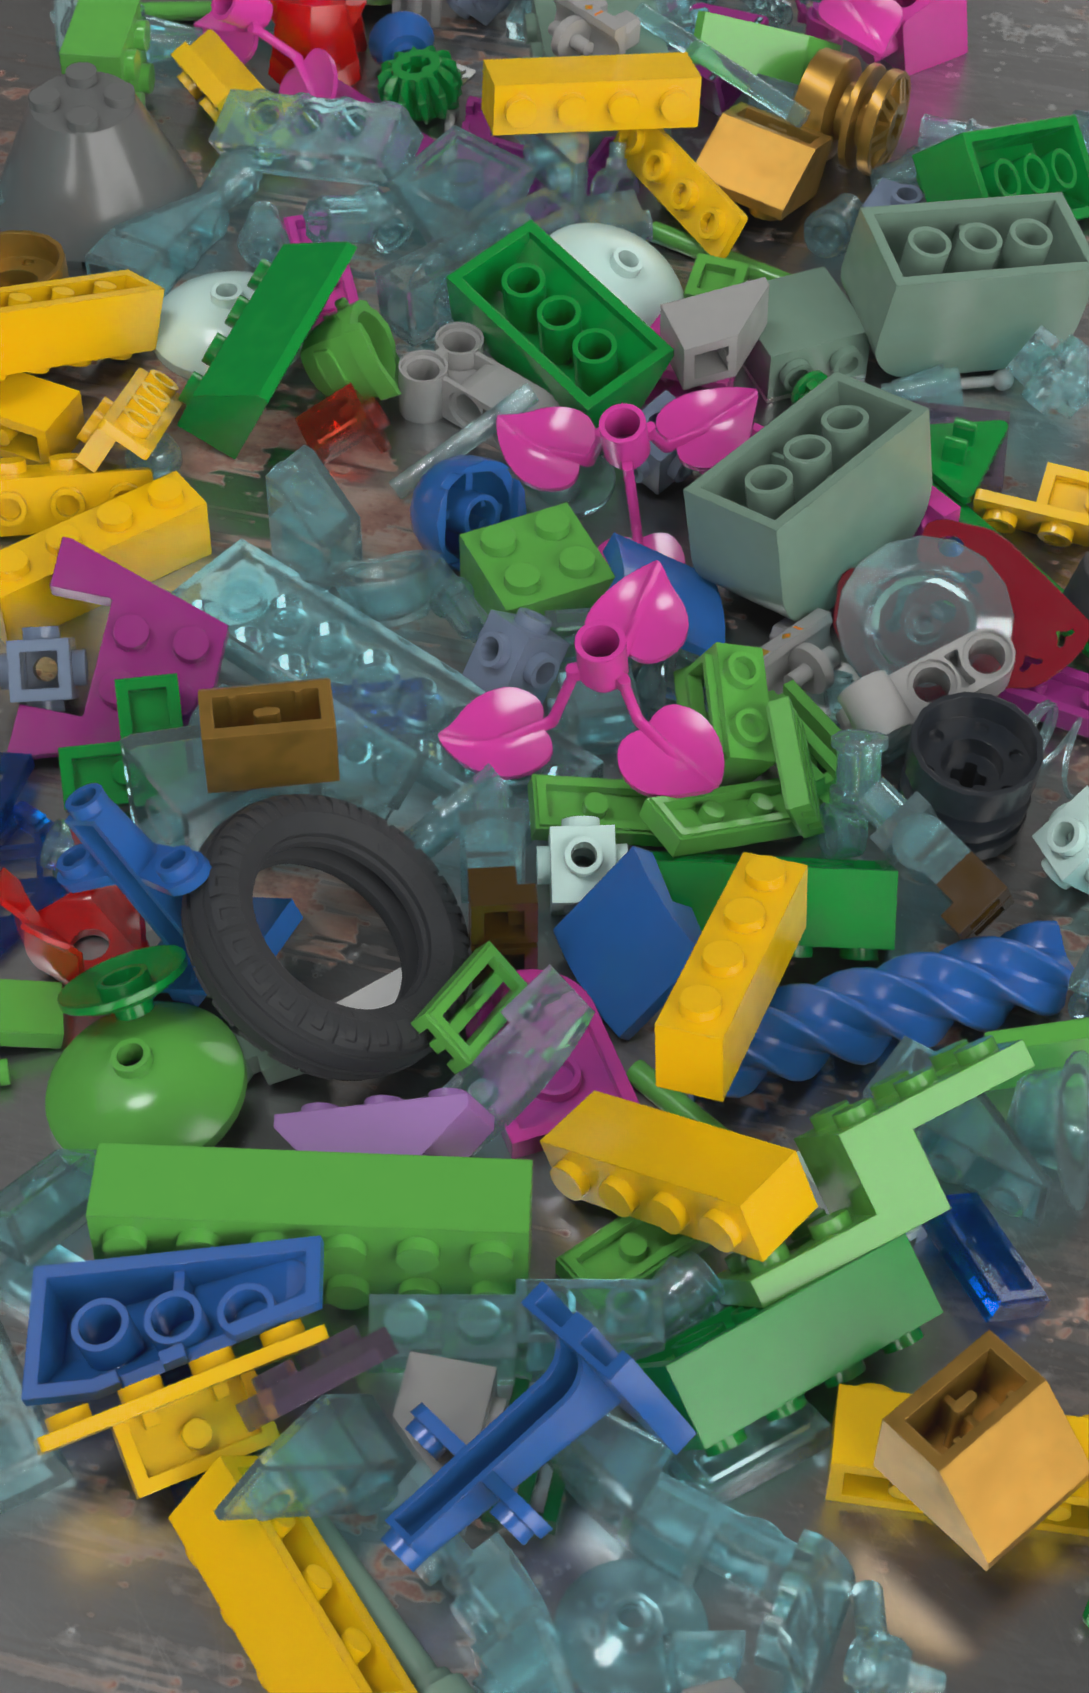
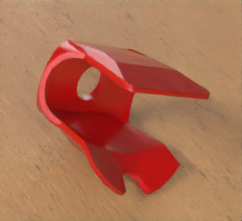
[268,0,368,87]
[0,829,150,986]

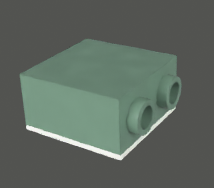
[742,266,870,403]

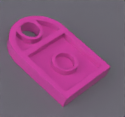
[465,969,640,1159]

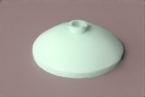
[550,223,684,327]
[153,271,311,379]

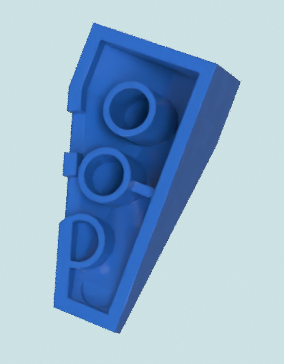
[21,1235,324,1406]

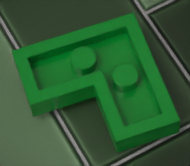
[58,673,191,813]

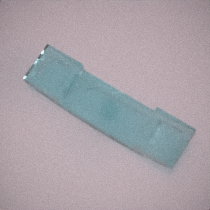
[443,964,595,1157]

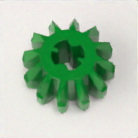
[377,45,463,125]

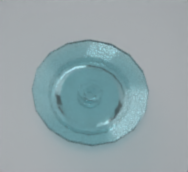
[836,535,1014,703]

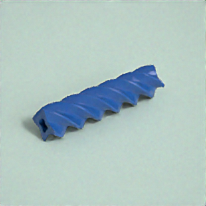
[688,920,1081,1102]

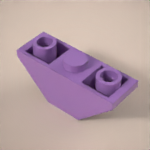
[274,1088,495,1157]

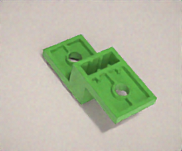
[709,1035,1035,1308]

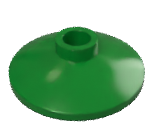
[57,945,188,1021]

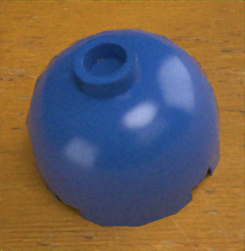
[410,454,527,572]

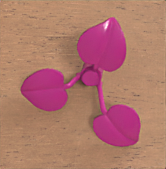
[194,0,338,137]
[795,0,903,59]
[496,387,758,565]
[438,560,725,798]

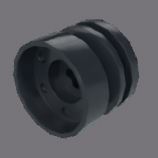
[895,691,1044,861]

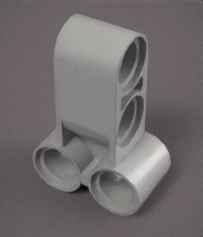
[398,322,560,451]
[835,628,1016,770]

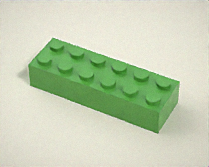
[86,1143,533,1315]

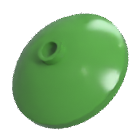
[45,1001,247,1173]

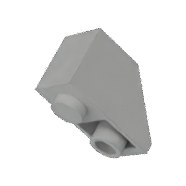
[660,277,769,390]
[392,1351,509,1535]

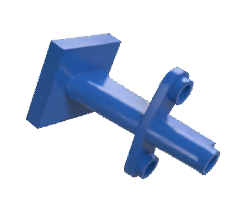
[56,783,303,1007]
[380,1281,697,1572]

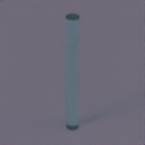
[634,3,810,128]

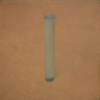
[388,383,539,501]

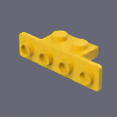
[170,29,304,167]
[611,128,748,258]
[75,367,183,473]
[0,453,154,537]
[973,462,1089,547]
[34,1318,329,1499]

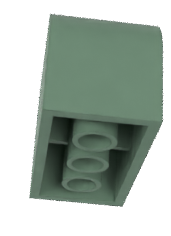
[840,192,1089,378]
[683,371,932,622]

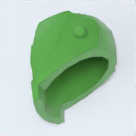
[300,297,402,401]

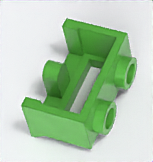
[673,642,776,787]

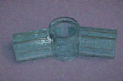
[303,171,456,254]

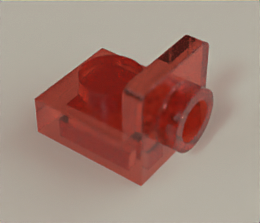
[295,383,392,467]

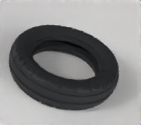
[181,794,471,1081]

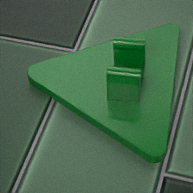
[930,417,1008,504]

